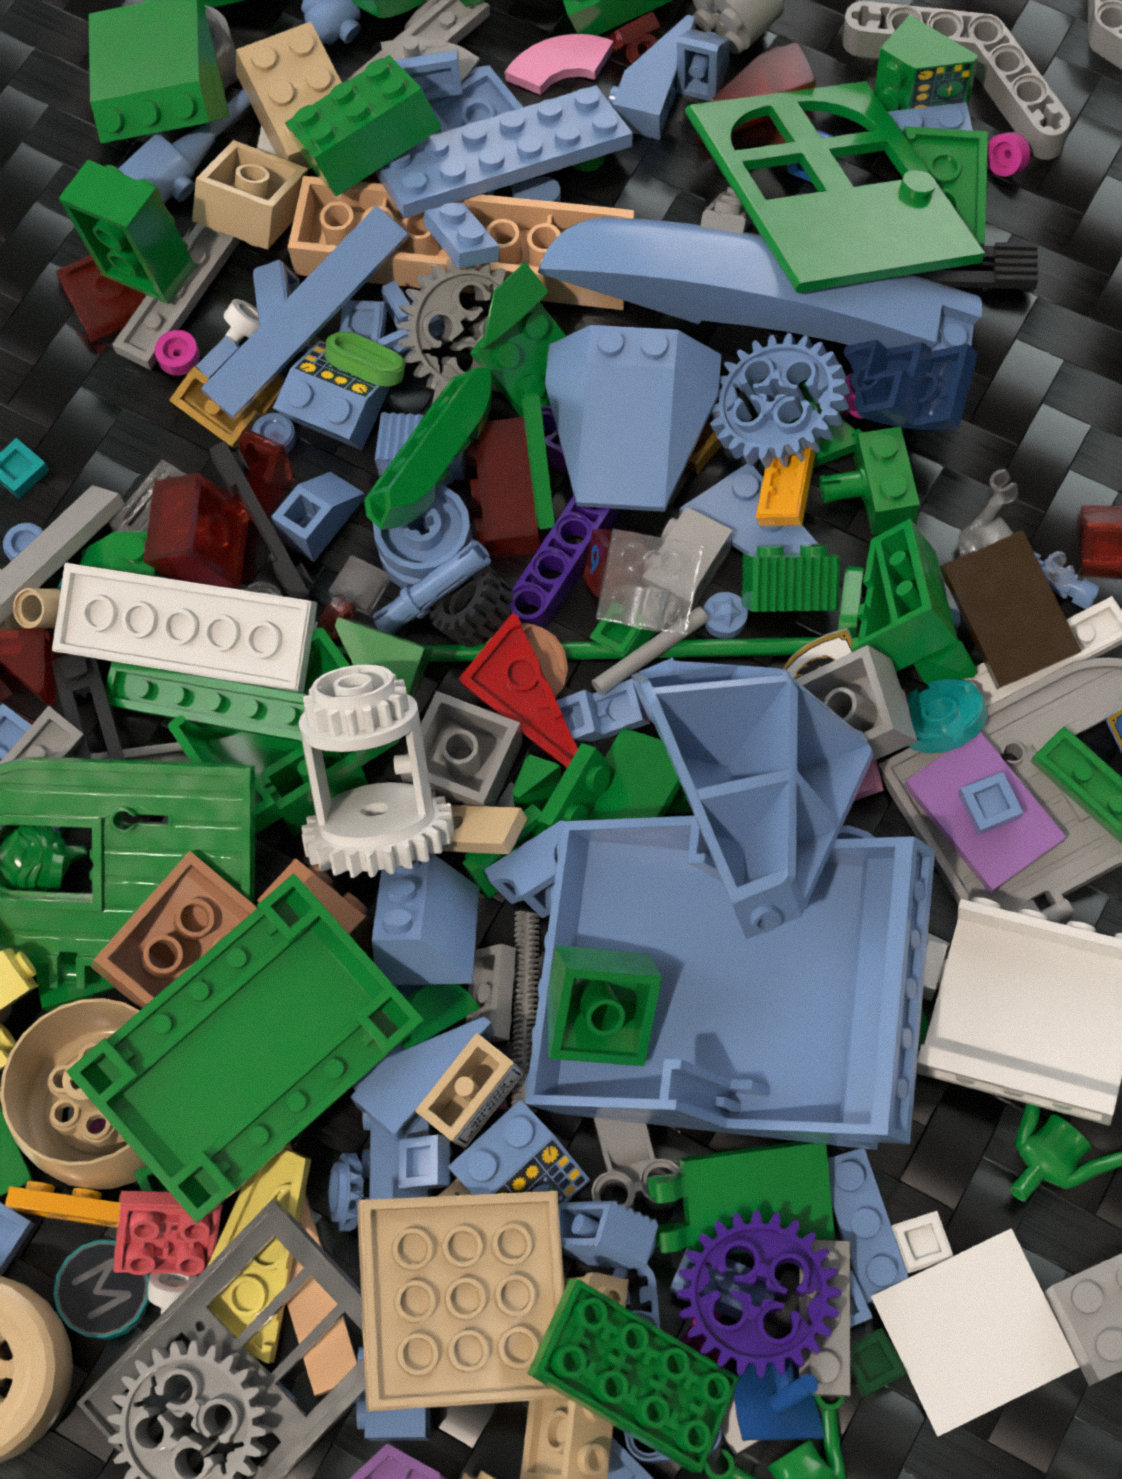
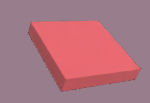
[113,1191,222,1276]

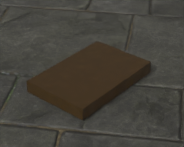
[939,530,1082,690]

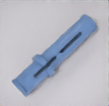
[373,540,491,635]

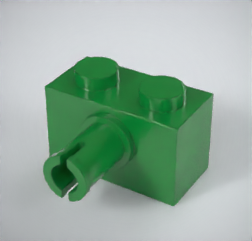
[819,426,920,535]

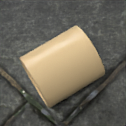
[13,588,61,628]

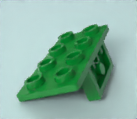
[537,728,681,830]

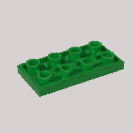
[527,1278,740,1473]

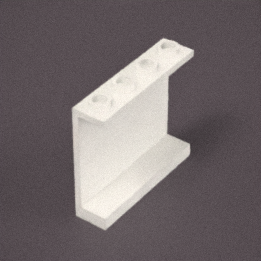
[917,897,1122,1126]

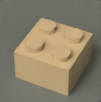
[192,140,308,250]

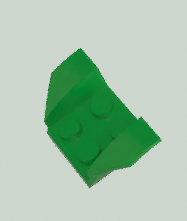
[470,262,566,417]

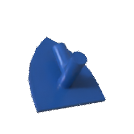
[734,1331,825,1441]

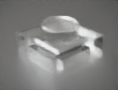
[329,555,391,616]

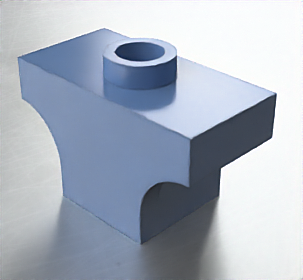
[485,820,562,919]

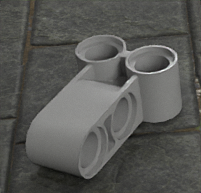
[592,1118,681,1212]

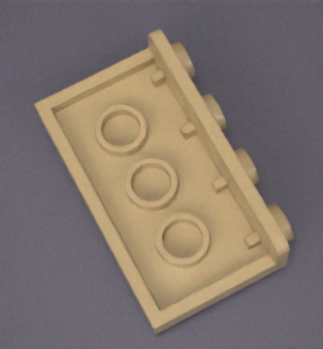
[520,1273,628,1479]

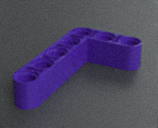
[508,406,623,630]

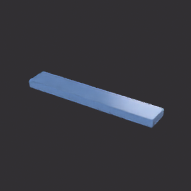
[201,205,408,420]

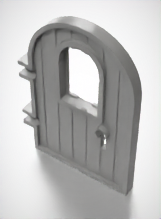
[878,658,1122,924]

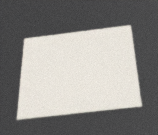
[871,1228,1079,1437]

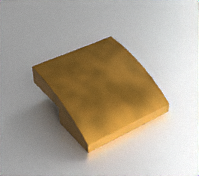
[169,366,285,449]

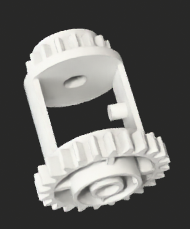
[299,665,455,878]

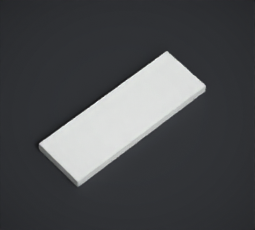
[52,563,317,692]

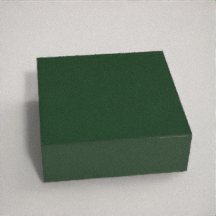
[850,1328,907,1398]

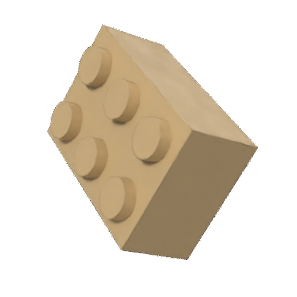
[236,22,342,169]

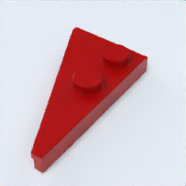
[458,613,578,769]

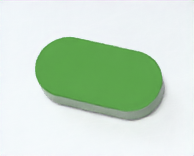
[325,332,405,386]

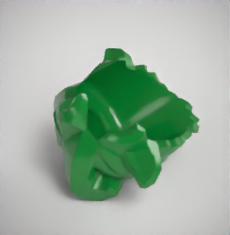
[0,825,87,892]

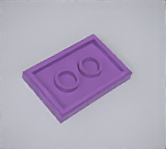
[904,732,1066,894]

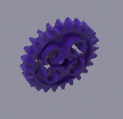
[677,1210,841,1379]

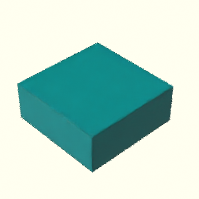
[0,438,49,499]

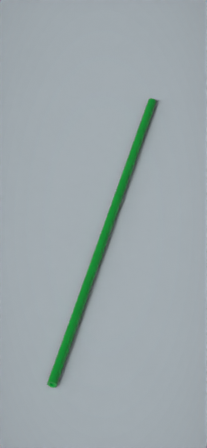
[138,637,819,667]

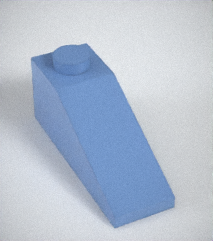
[608,15,695,140]
[351,1016,495,1143]

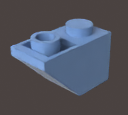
[271,472,366,562]

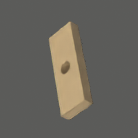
[442,805,527,855]

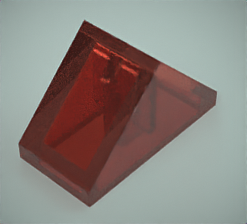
[223,428,293,522]
[0,628,56,707]

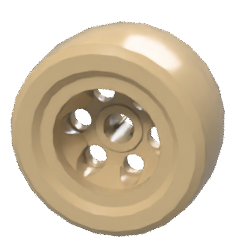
[0,998,147,1190]
[0,1276,73,1463]

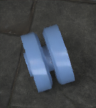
[373,484,473,588]

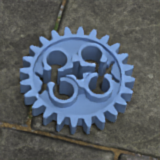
[710,333,850,468]

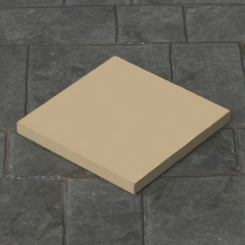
[357,1191,566,1412]

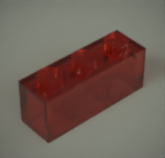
[466,417,540,559]

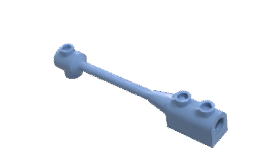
[119,0,361,204]

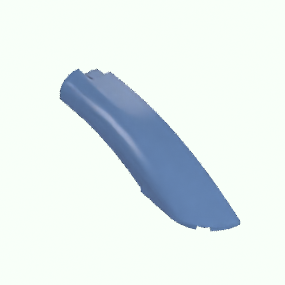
[538,217,982,351]

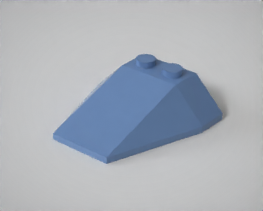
[545,325,721,512]

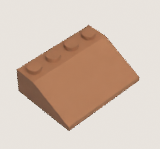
[91,851,257,1009]

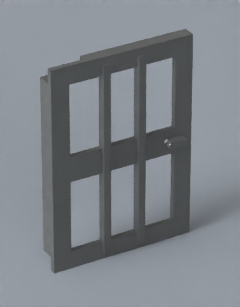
[76,1199,366,1479]

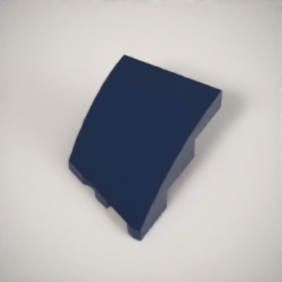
[844,340,978,430]

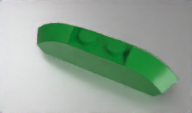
[364,367,492,530]

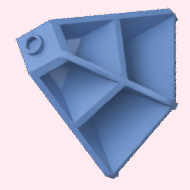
[631,658,874,939]

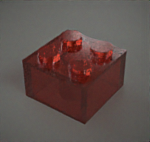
[143,472,249,589]

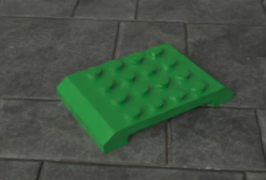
[66,873,425,1223]

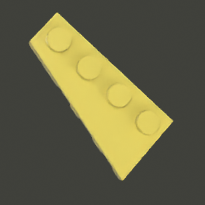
[200,1147,311,1364]

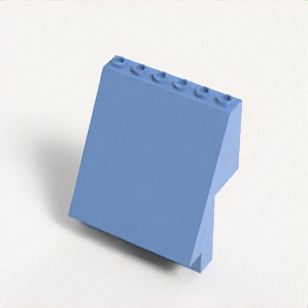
[525,816,935,1150]

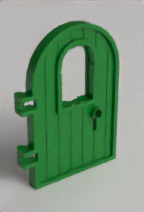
[0,757,255,989]

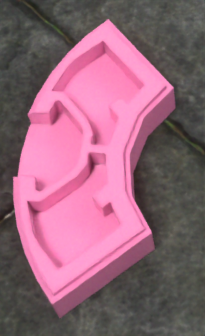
[505,34,614,95]

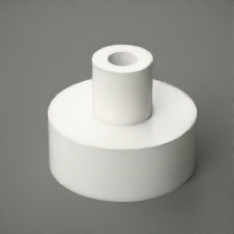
[224,299,259,344]
[148,1273,198,1314]

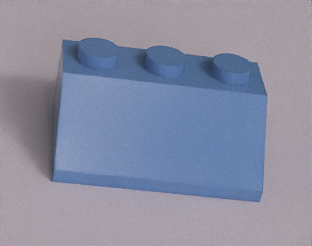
[372,853,480,985]

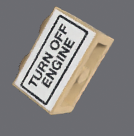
[415,1033,525,1149]

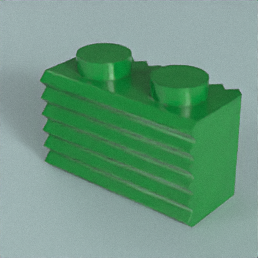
[741,544,840,612]

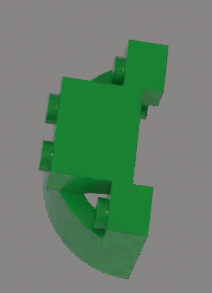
[168,628,400,837]

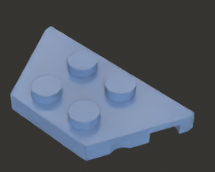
[429,66,523,195]

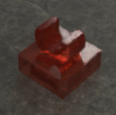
[608,11,660,64]

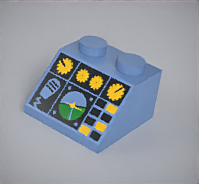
[273,340,390,450]
[448,1099,590,1204]

